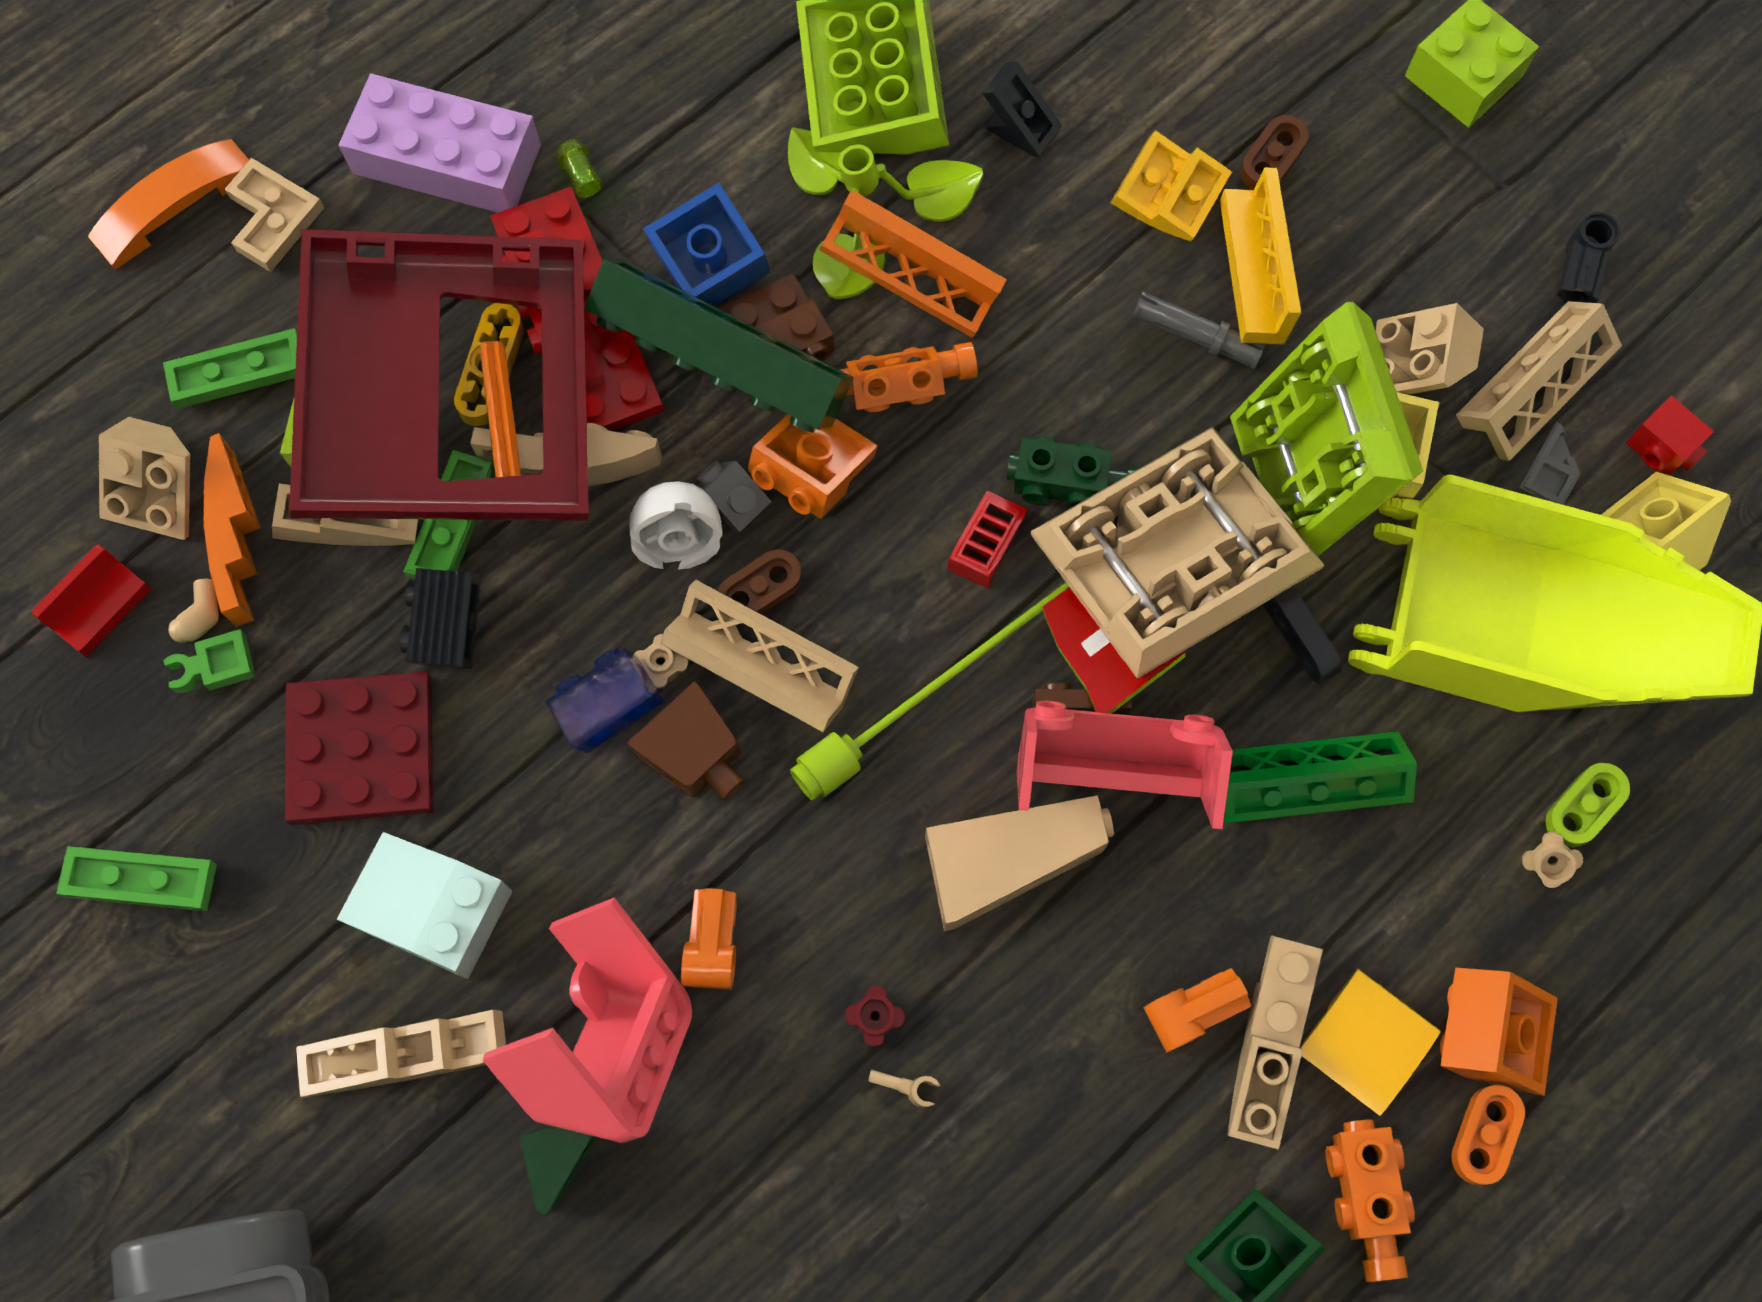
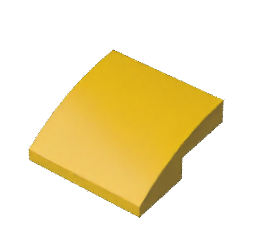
[1110,130,1232,241]
[1300,968,1441,1116]

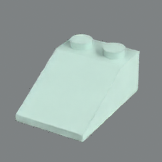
[337,832,513,979]

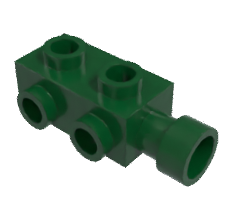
[1007,436,1141,508]

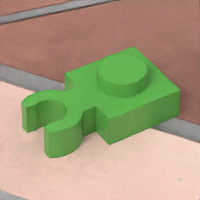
[163,629,256,693]

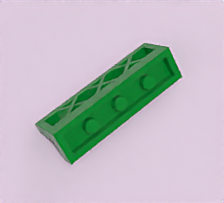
[1224,731,1417,823]

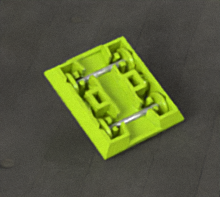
[1230,302,1423,556]

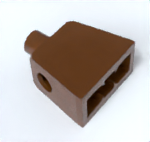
[627,681,745,801]

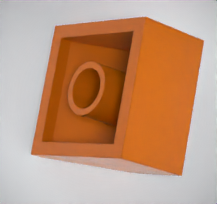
[1440,968,1558,1096]

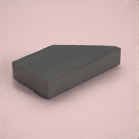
[1516,422,1581,505]

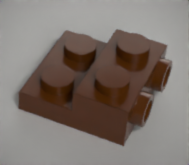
[719,273,834,361]

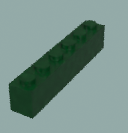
[584,259,854,433]

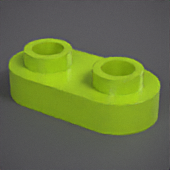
[1545,763,1630,847]

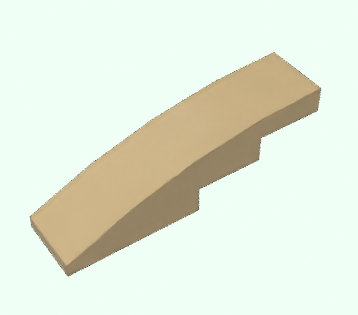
[296,1010,506,1097]

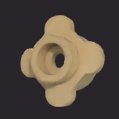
[632,634,689,689]
[1522,832,1583,888]

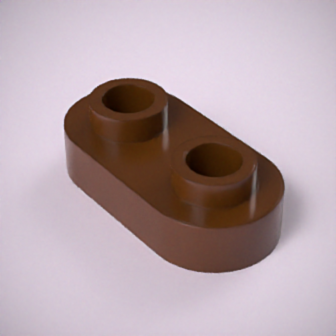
[1240,115,1309,190]
[717,549,802,624]

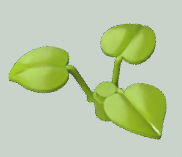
[788,127,983,299]

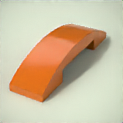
[88,139,249,270]

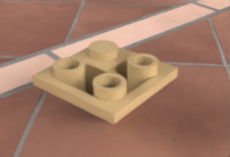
[1376,303,1484,395]
[99,417,190,540]

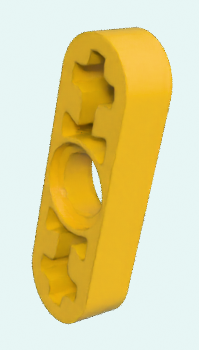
[454,303,524,426]

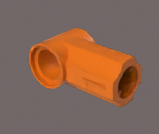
[681,888,737,990]
[1143,968,1252,1053]

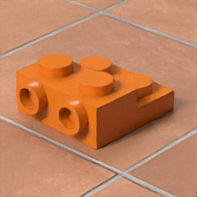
[747,415,878,519]

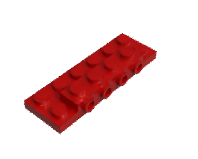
[490,187,664,431]

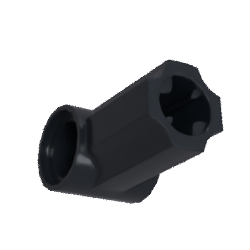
[1557,212,1620,304]

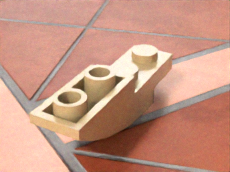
[470,423,662,486]
[1228,935,1323,1150]

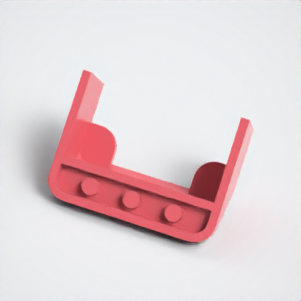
[1017,701,1233,829]
[482,898,692,1143]

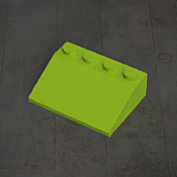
[796,0,949,155]

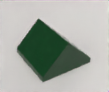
[519,1126,597,1216]
[1183,1189,1325,1302]

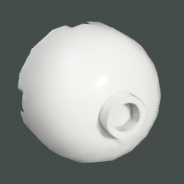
[629,481,723,570]

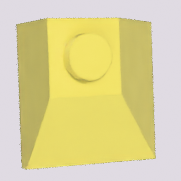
[1601,472,1731,571]

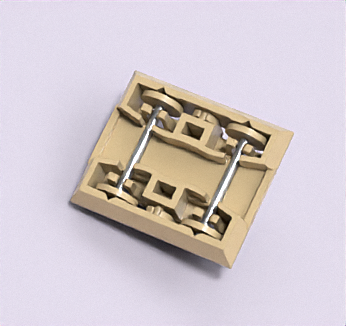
[1031,427,1324,679]

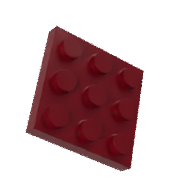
[285,671,434,825]

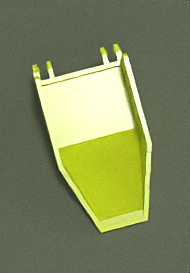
[1348,475,1762,712]

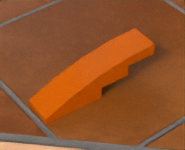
[204,433,261,627]

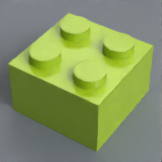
[1405,0,1540,128]

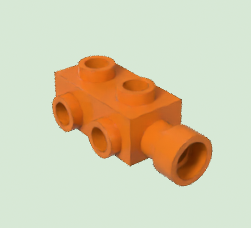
[840,342,978,412]
[1325,1120,1415,1282]

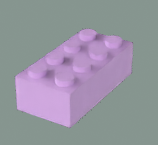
[338,73,541,213]

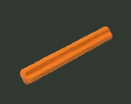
[480,341,521,477]

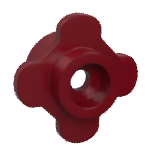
[846,986,905,1047]

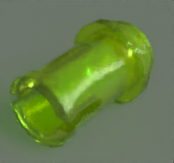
[556,139,603,198]

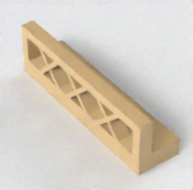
[1456,301,1622,461]
[660,580,859,732]

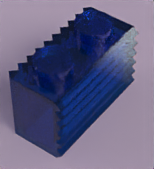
[546,649,664,753]

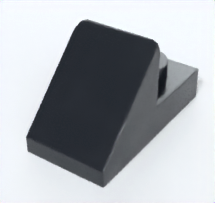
[982,61,1062,157]

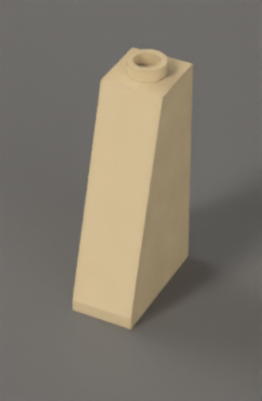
[925,795,1114,931]

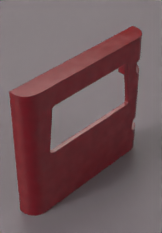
[289,229,589,521]

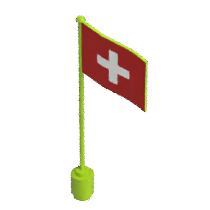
[790,583,1185,800]

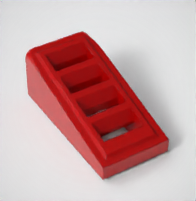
[947,491,1028,589]

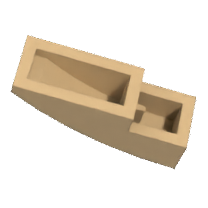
[272,483,418,546]

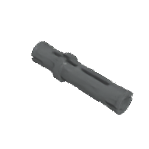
[1132,290,1266,369]

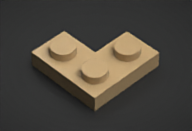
[224,158,324,272]

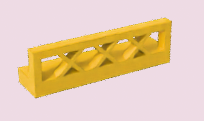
[1220,167,1301,344]

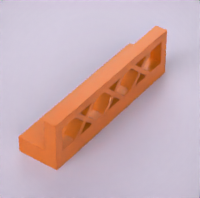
[820,190,1007,338]

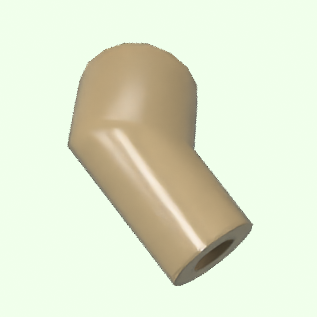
[168,579,219,643]

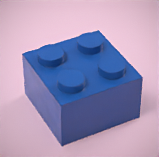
[643,183,770,306]

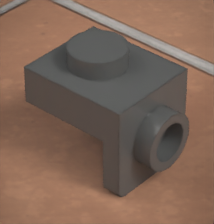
[697,461,772,532]

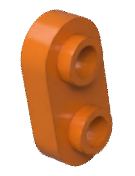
[1451,1085,1525,1185]

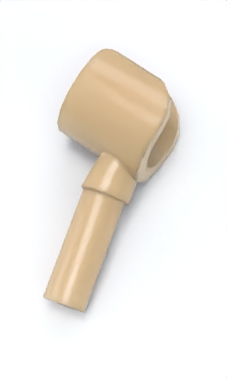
[868,1069,940,1107]

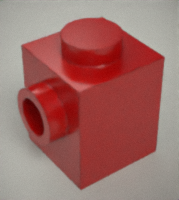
[1625,395,1714,476]

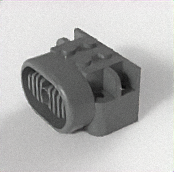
[108,1209,330,1302]

